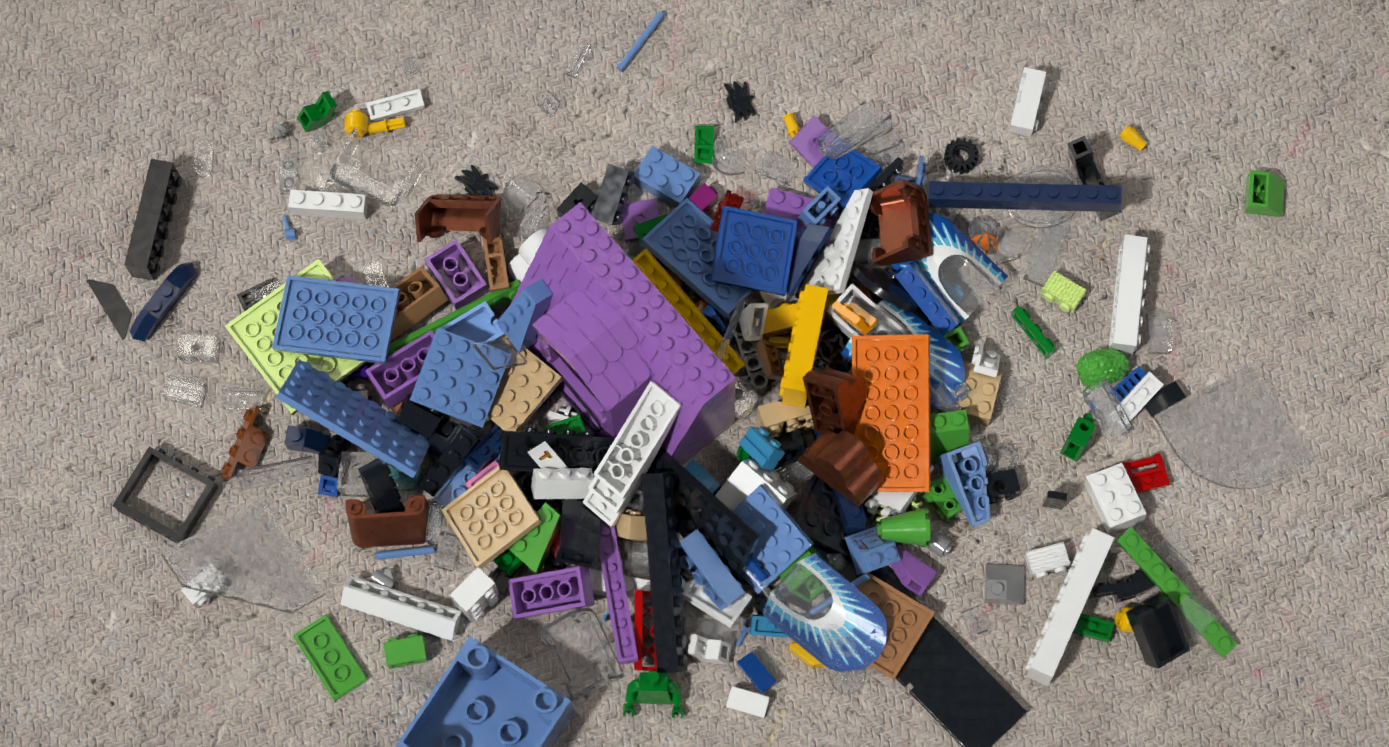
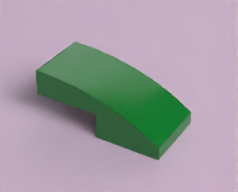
[694,125,714,164]

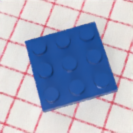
[803,140,883,209]

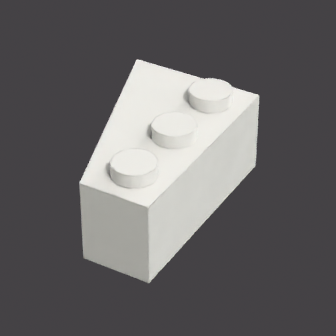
[1009,67,1046,137]

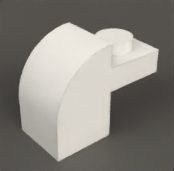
[688,634,732,664]

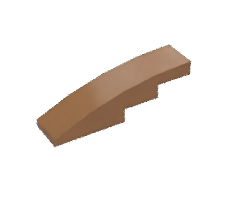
[482,223,509,291]

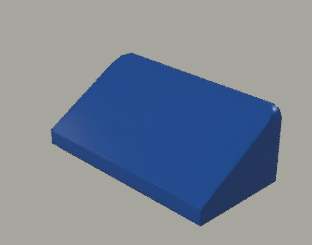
[702,304,734,340]
[737,651,777,694]

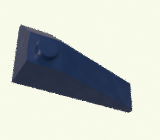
[786,223,833,302]

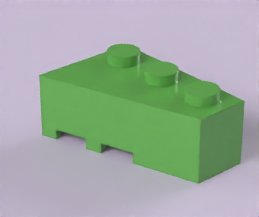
[508,503,561,574]

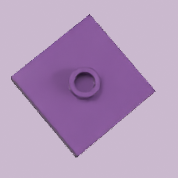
[788,115,839,168]
[621,198,659,242]

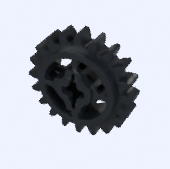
[815,322,852,372]

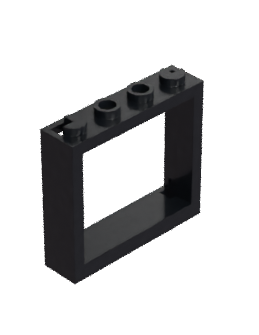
[112,446,219,546]

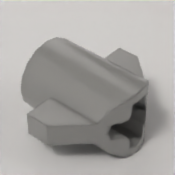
[369,568,396,589]

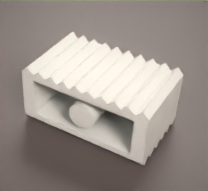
[1024,542,1070,579]

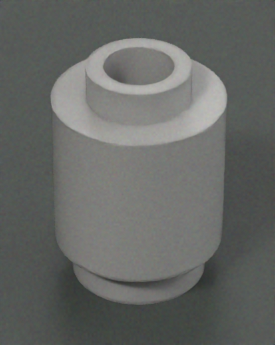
[927,529,953,557]

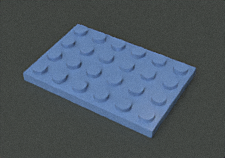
[640,198,754,318]
[272,275,400,364]

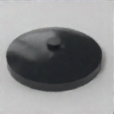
[853,263,920,312]

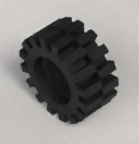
[944,138,979,174]

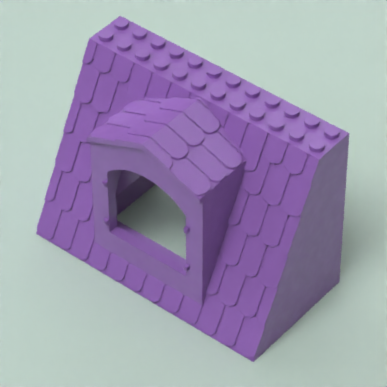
[510,203,736,465]

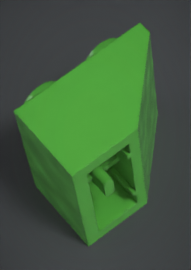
[1244,170,1284,217]

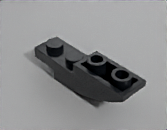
[1093,568,1172,603]

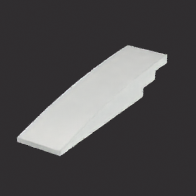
[582,380,682,527]

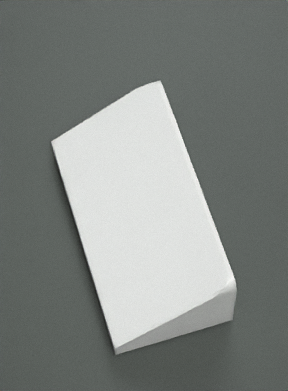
[726,686,770,718]

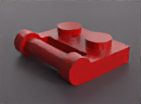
[1122,453,1170,494]

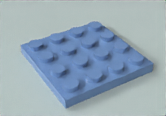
[409,327,510,428]
[732,484,814,594]

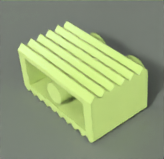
[1040,271,1087,313]

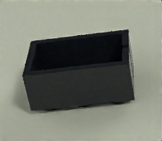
[1126,594,1190,669]

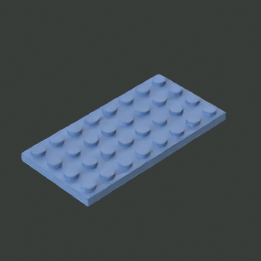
[276,359,430,478]

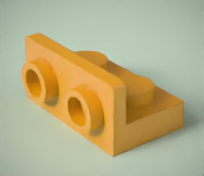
[832,300,878,336]

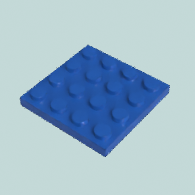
[711,206,798,296]

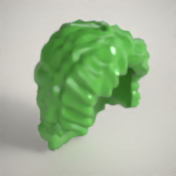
[1076,348,1130,388]

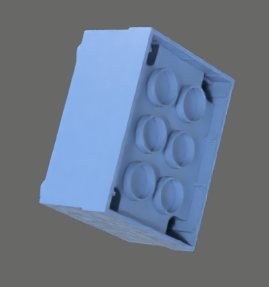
[395,636,575,747]

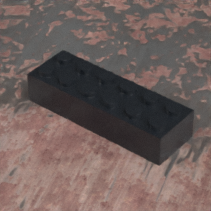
[124,159,182,281]

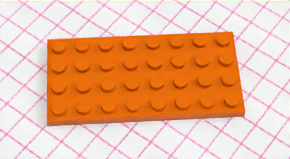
[852,334,931,492]

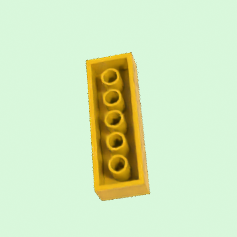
[779,284,829,408]

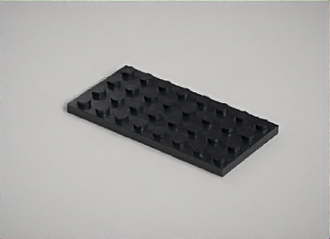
[639,447,760,582]

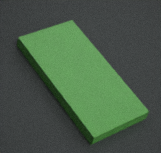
[293,614,368,701]

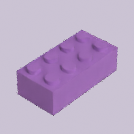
[365,330,434,409]
[508,566,595,619]

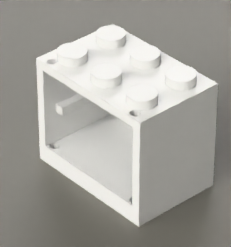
[715,457,798,511]

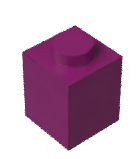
[689,183,718,213]

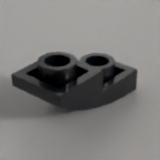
[1144,381,1186,418]

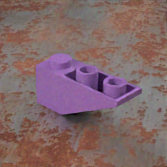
[890,543,937,597]

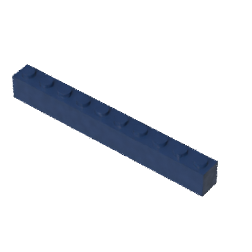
[928,181,1122,212]

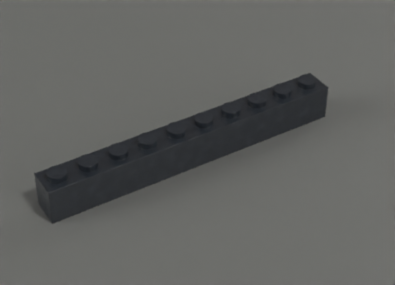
[642,471,689,673]

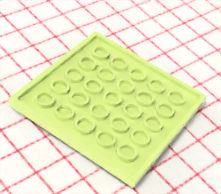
[225,259,366,416]

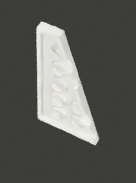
[798,188,873,295]

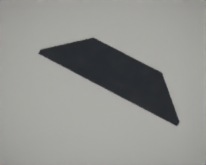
[87,279,132,340]

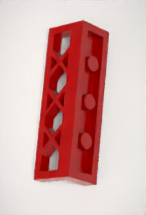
[634,590,657,671]

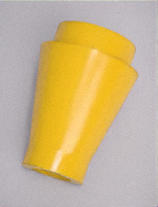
[1119,124,1147,151]

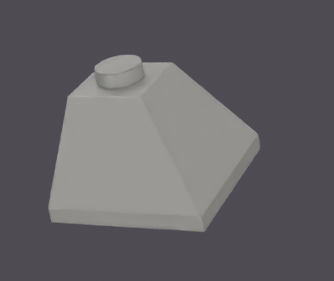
[984,564,1025,605]

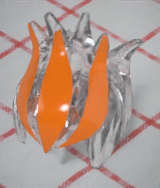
[968,215,1002,256]

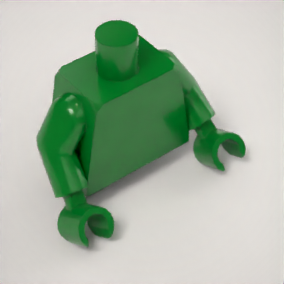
[623,671,684,719]

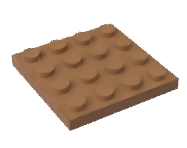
[857,572,935,681]

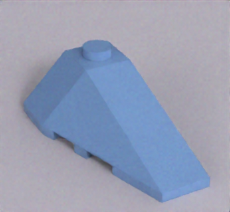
[937,441,990,527]

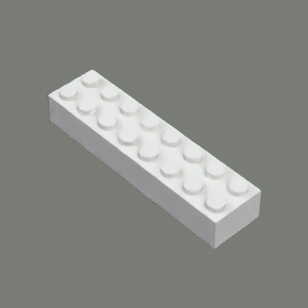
[1025,528,1114,686]

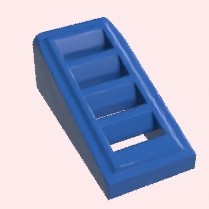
[1108,366,1146,404]

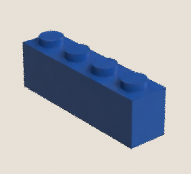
[895,260,962,336]

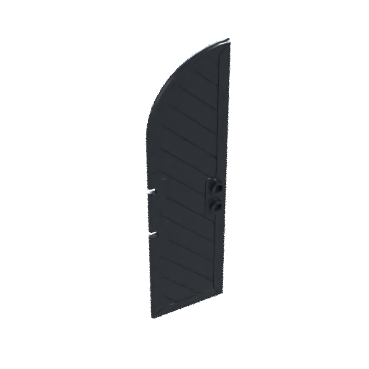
[822,548,1027,747]

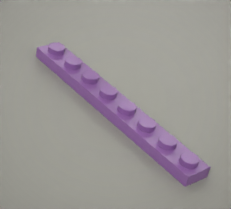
[599,519,638,665]

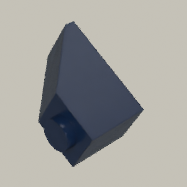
[284,425,329,454]

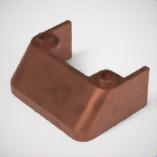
[414,194,501,244]

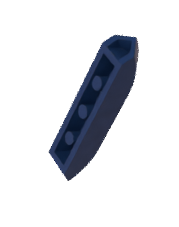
[130,262,197,341]

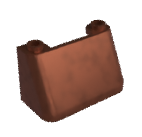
[868,179,932,266]
[346,495,430,548]

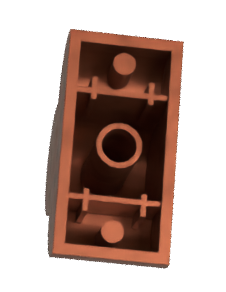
[803,368,867,435]
[798,430,884,508]

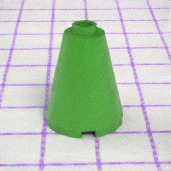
[877,508,930,547]

